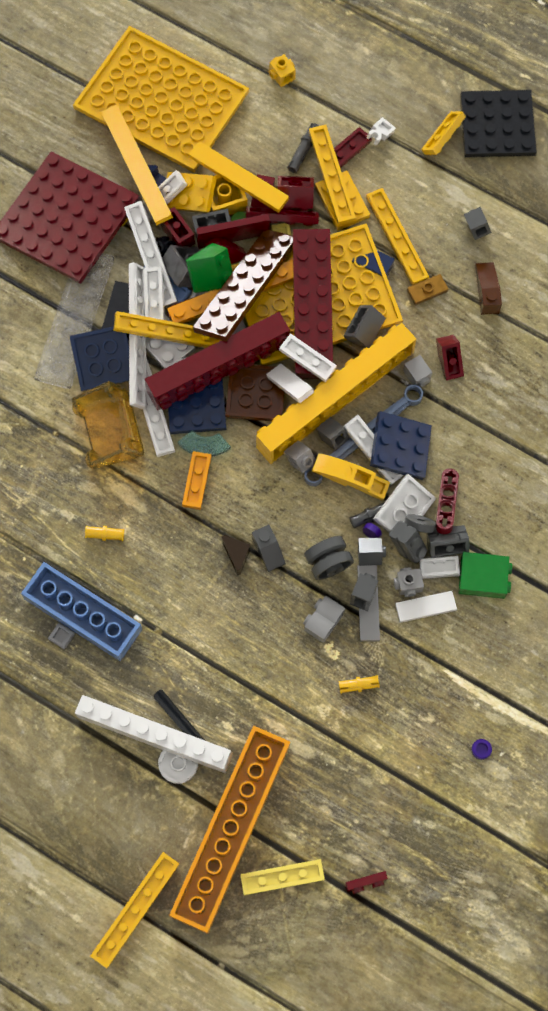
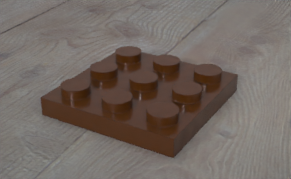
[226,365,284,421]

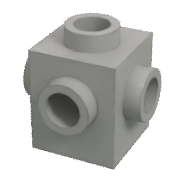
[394,567,424,597]

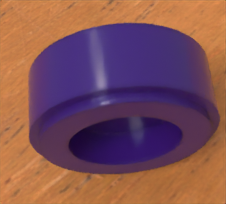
[362,523,382,538]
[471,739,492,760]

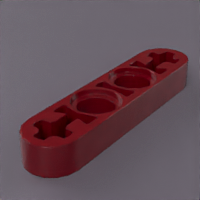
[435,469,459,535]

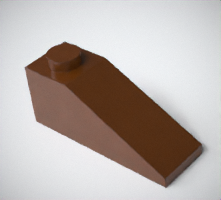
[475,262,502,315]

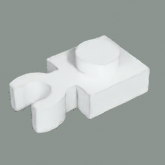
[367,117,396,145]

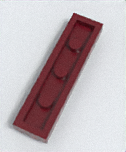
[245,206,319,226]

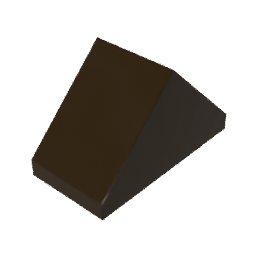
[221,535,251,576]

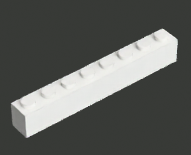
[75,695,233,774]

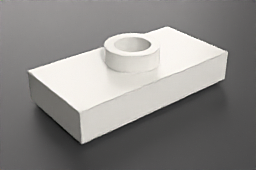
[420,556,460,579]

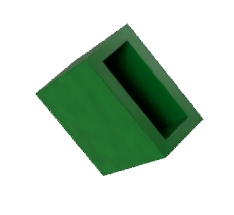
[458,552,512,599]

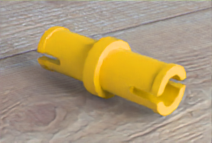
[85,526,125,541]
[339,675,380,694]

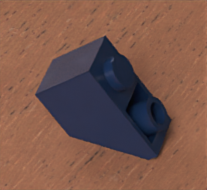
[352,251,395,277]

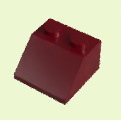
[277,176,314,211]

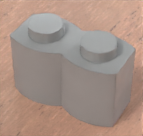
[303,596,346,643]

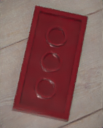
[196,214,270,249]

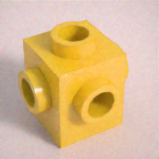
[268,54,296,87]

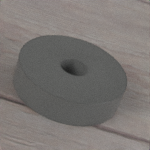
[404,514,436,533]

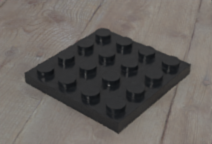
[460,90,537,158]

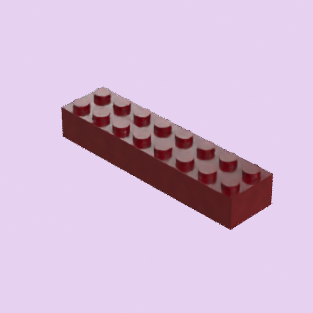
[292,229,333,379]
[144,312,290,411]

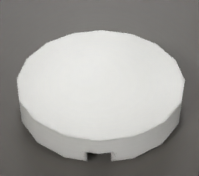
[158,750,198,784]

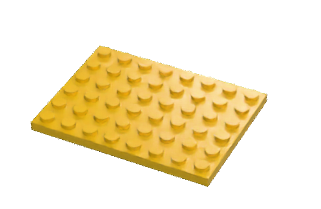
[73,26,249,173]
[231,223,403,366]

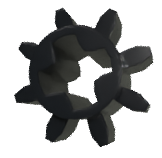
[156,236,175,258]

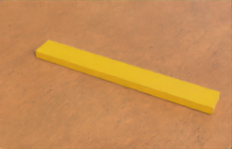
[101,105,173,225]

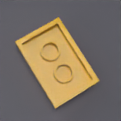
[315,170,370,231]
[167,172,217,213]

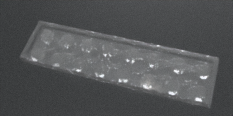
[34,253,114,389]

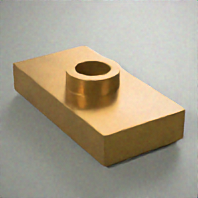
[407,274,448,305]

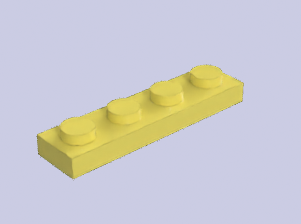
[240,859,325,896]

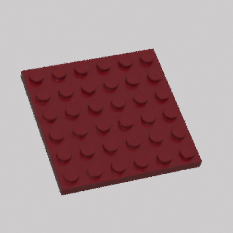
[0,151,141,284]

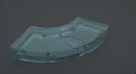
[178,431,231,457]

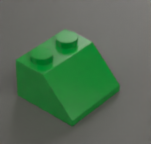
[186,243,233,293]

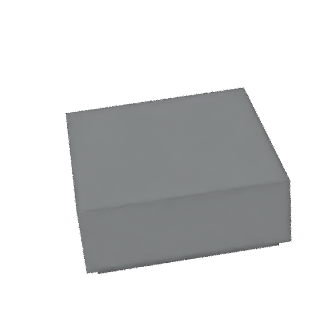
[48,623,75,650]

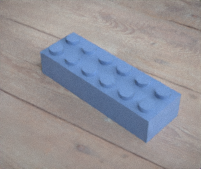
[21,562,143,662]

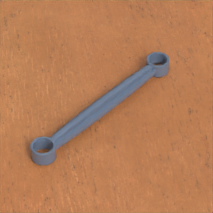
[304,385,423,486]

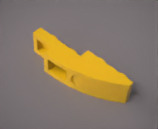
[312,453,390,501]

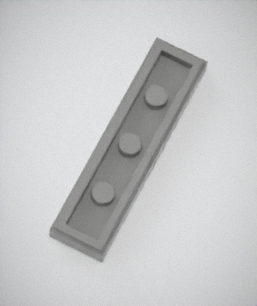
[357,565,380,642]

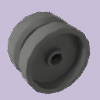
[304,536,354,580]

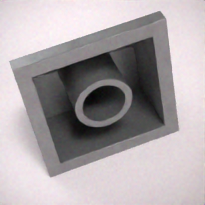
[162,245,200,287]

